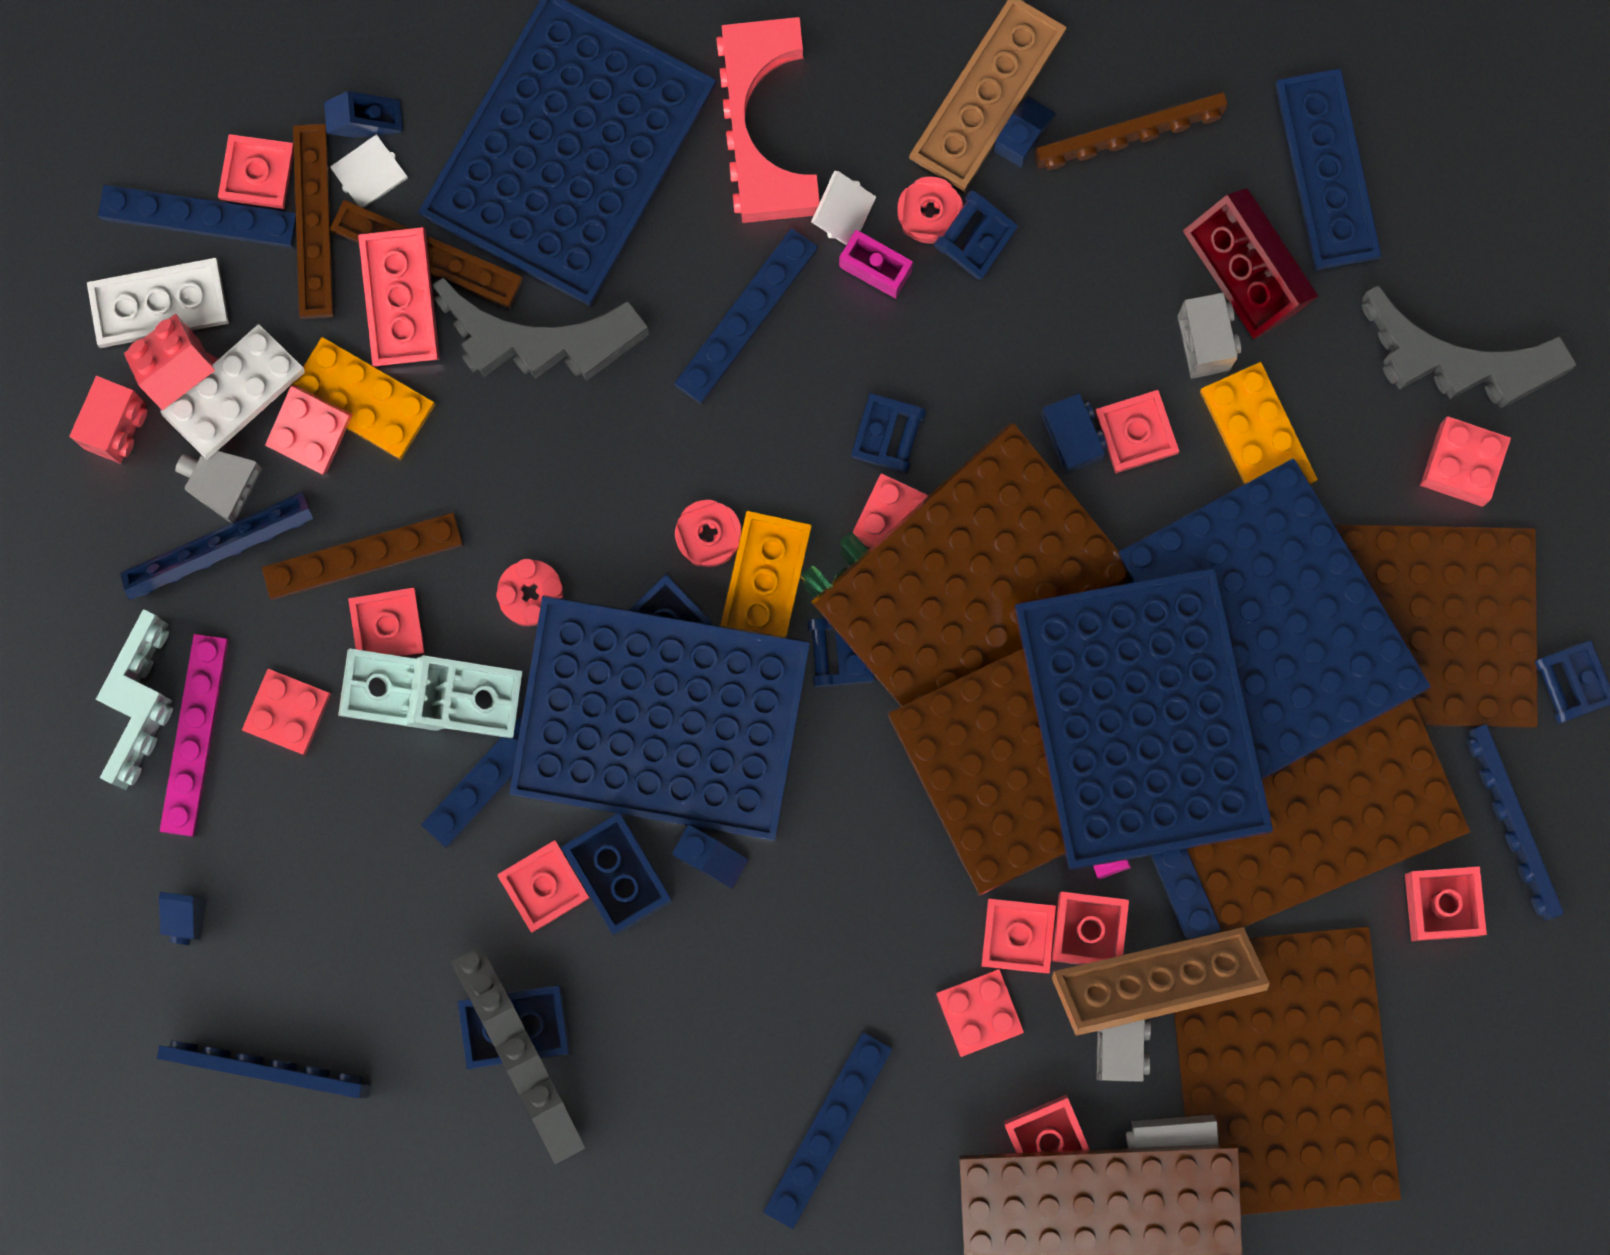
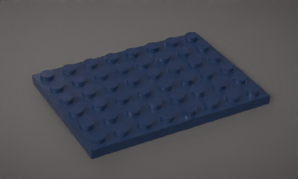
[418,0,717,307]
[1118,458,1431,780]
[1015,568,1273,870]
[509,595,810,841]

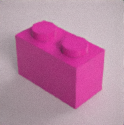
[839,230,913,299]

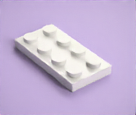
[87,258,229,348]
[160,324,305,460]

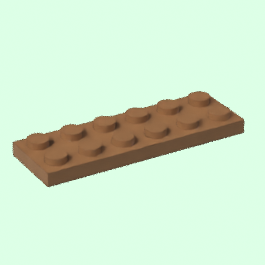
[909,0,1067,192]
[1052,927,1270,1036]

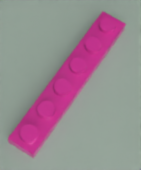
[160,634,229,837]

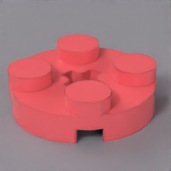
[897,177,963,244]
[675,500,741,567]
[496,559,564,627]

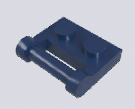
[933,191,1018,279]
[851,393,926,474]
[807,618,874,687]
[1534,640,1610,724]

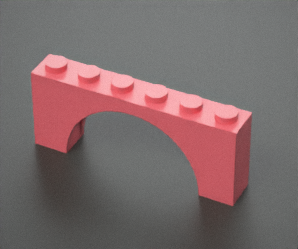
[716,17,820,223]

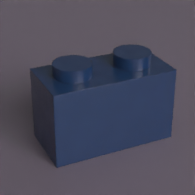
[1041,393,1107,474]

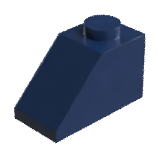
[324,91,403,138]
[994,96,1056,168]
[672,825,748,889]
[159,892,207,945]

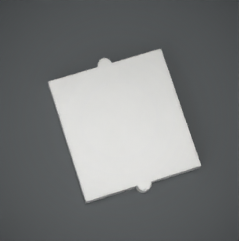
[330,134,408,209]
[811,171,876,245]

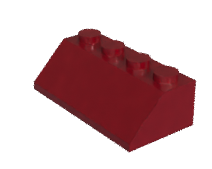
[1183,188,1319,339]

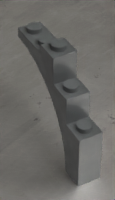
[433,278,649,381]
[1362,285,1577,409]
[451,946,585,1164]

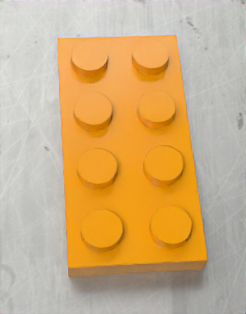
[287,337,435,460]
[1200,362,1318,485]
[720,511,812,637]

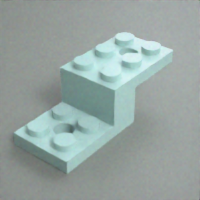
[96,609,173,790]
[338,648,522,738]

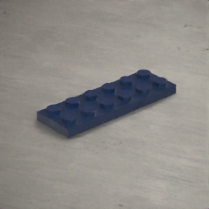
[1275,68,1381,271]
[156,1040,371,1098]

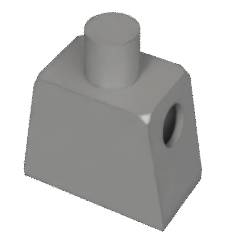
[175,451,262,523]

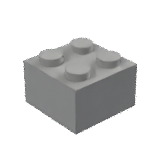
[1178,293,1241,379]
[1096,1019,1151,1082]

